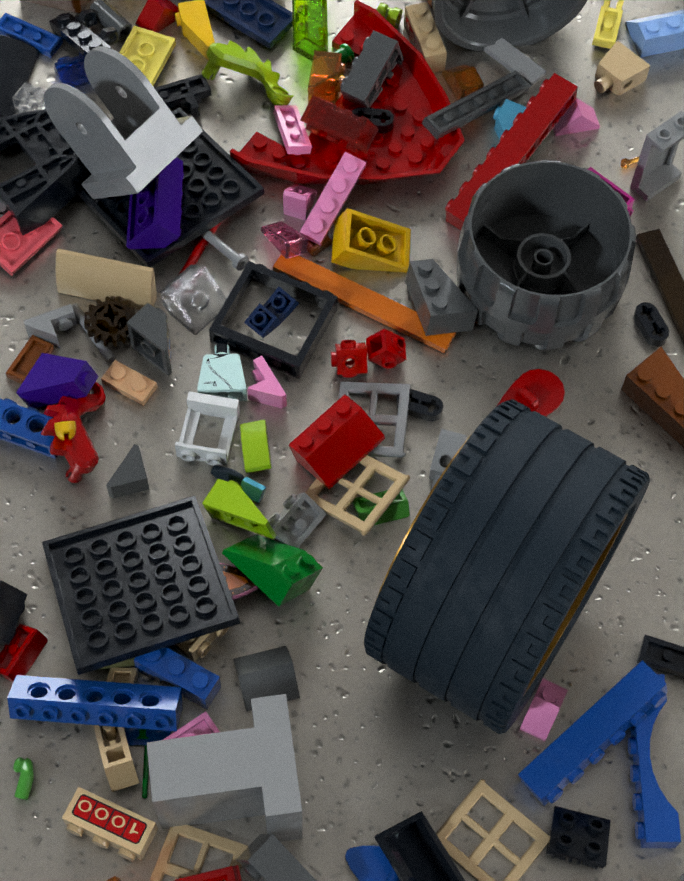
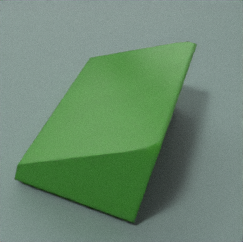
[352,489,410,525]

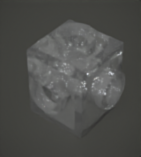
[12,82,46,114]

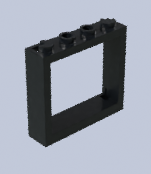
[209,261,338,379]

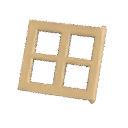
[305,455,410,536]
[436,779,550,881]
[150,825,248,881]

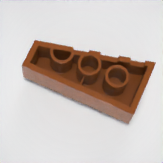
[621,347,684,448]

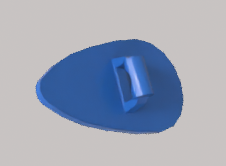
[345,846,400,881]

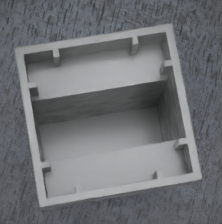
[147,694,303,842]

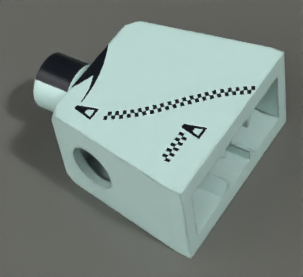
[197,343,247,401]

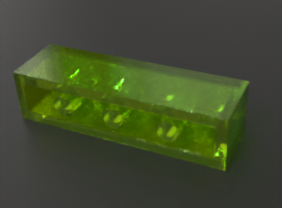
[292,0,328,62]

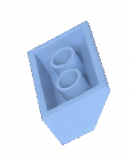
[625,9,684,58]

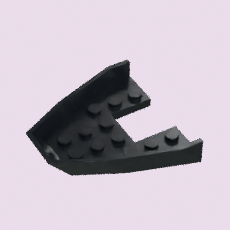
[0,109,92,235]

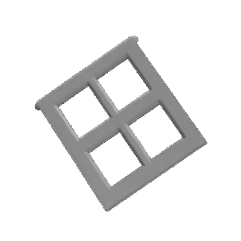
[338,382,411,458]

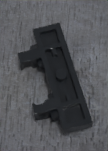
[49,9,119,57]
[155,74,212,118]

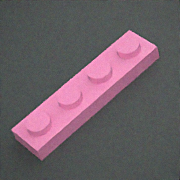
[300,152,366,246]

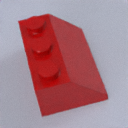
[289,394,385,489]

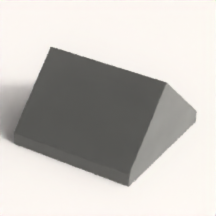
[233,646,300,712]

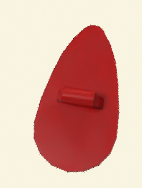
[496,369,565,417]

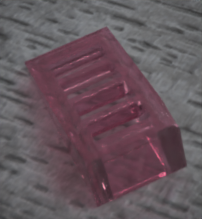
[261,221,308,259]

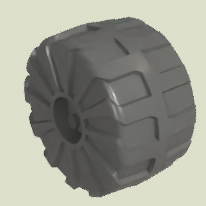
[457,160,636,350]

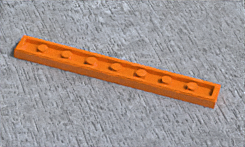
[273,249,456,354]

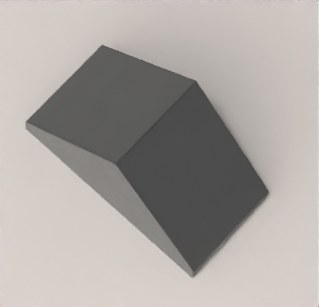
[106,444,149,498]

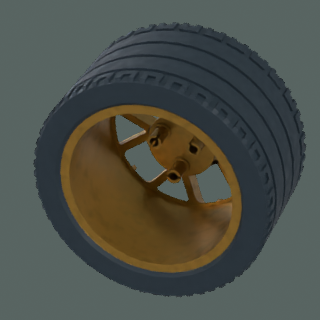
[364,399,650,734]

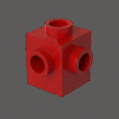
[366,329,407,369]
[331,340,368,378]

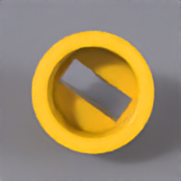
[54,421,76,440]

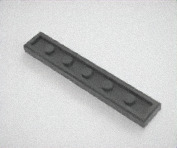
[422,70,531,139]

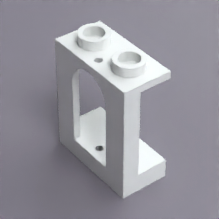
[175,391,240,466]

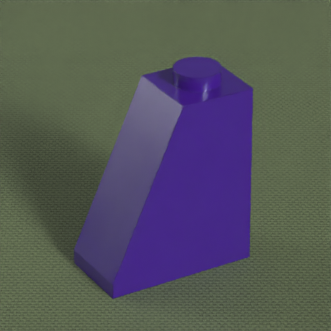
[16,353,99,408]

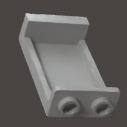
[630,111,684,202]

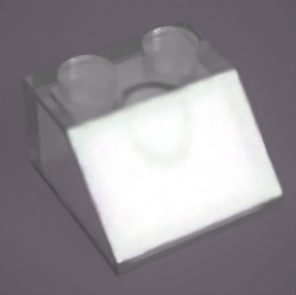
[156,264,227,335]

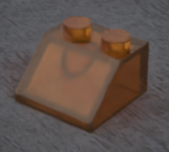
[308,50,346,117]

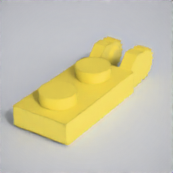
[592,0,624,49]

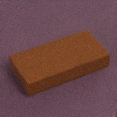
[6,335,55,384]

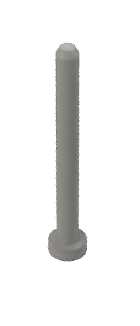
[200,230,249,271]

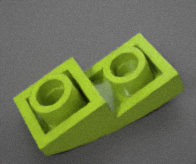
[240,419,272,473]

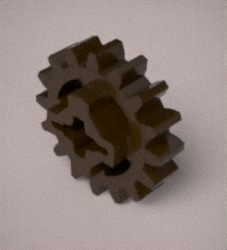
[84,296,136,347]

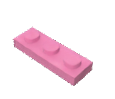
[273,105,312,155]

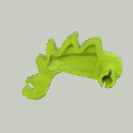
[201,40,294,105]

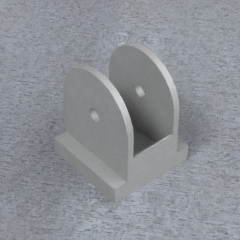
[44,46,203,199]

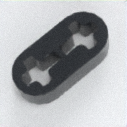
[350,107,394,133]
[633,302,669,347]
[396,389,443,422]

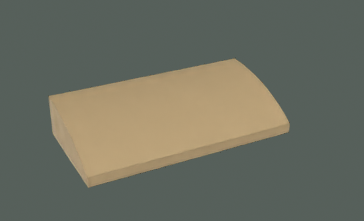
[55,248,157,310]

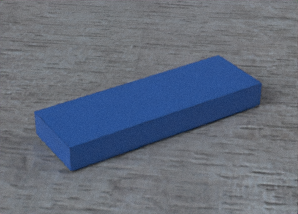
[0,13,63,58]

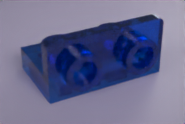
[54,52,90,88]

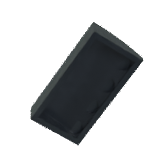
[0,35,39,118]
[374,811,465,881]

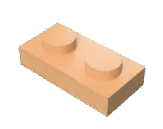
[101,360,158,406]

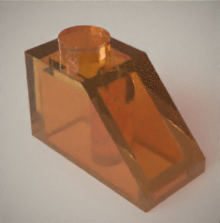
[442,65,484,101]

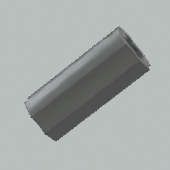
[90,0,132,41]

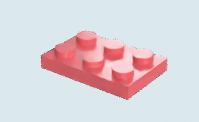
[0,211,63,276]

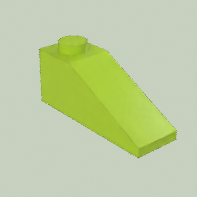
[202,479,277,539]

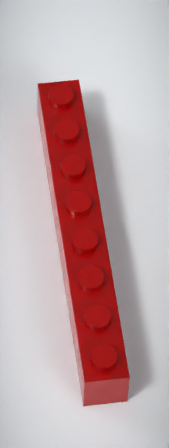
[445,73,578,231]

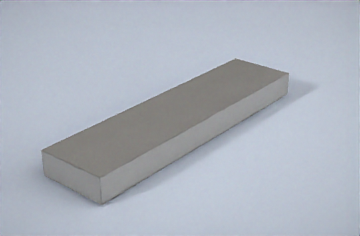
[484,38,546,86]

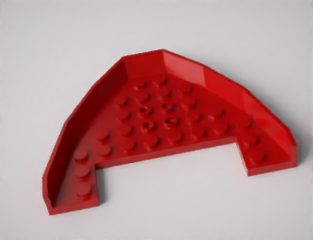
[229,0,465,185]

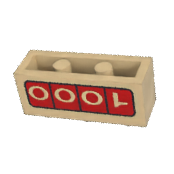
[404,2,447,73]
[62,787,158,861]

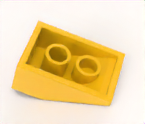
[331,208,411,273]

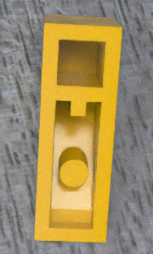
[175,0,215,61]

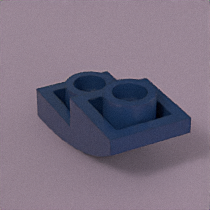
[244,287,299,338]

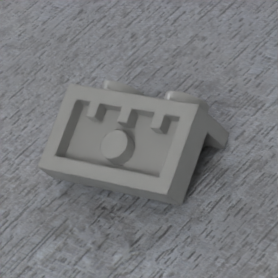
[268,492,327,548]

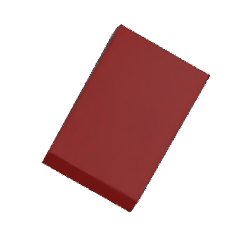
[135,0,179,33]

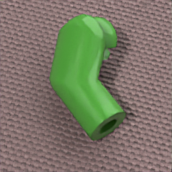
[13,757,34,800]

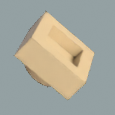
[106,668,139,684]

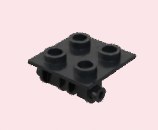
[546,806,611,870]

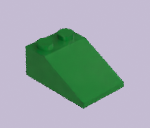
[222,534,323,607]

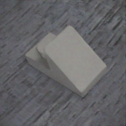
[24,304,77,348]

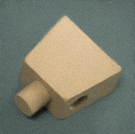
[594,41,650,95]

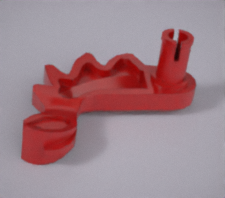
[41,382,106,483]

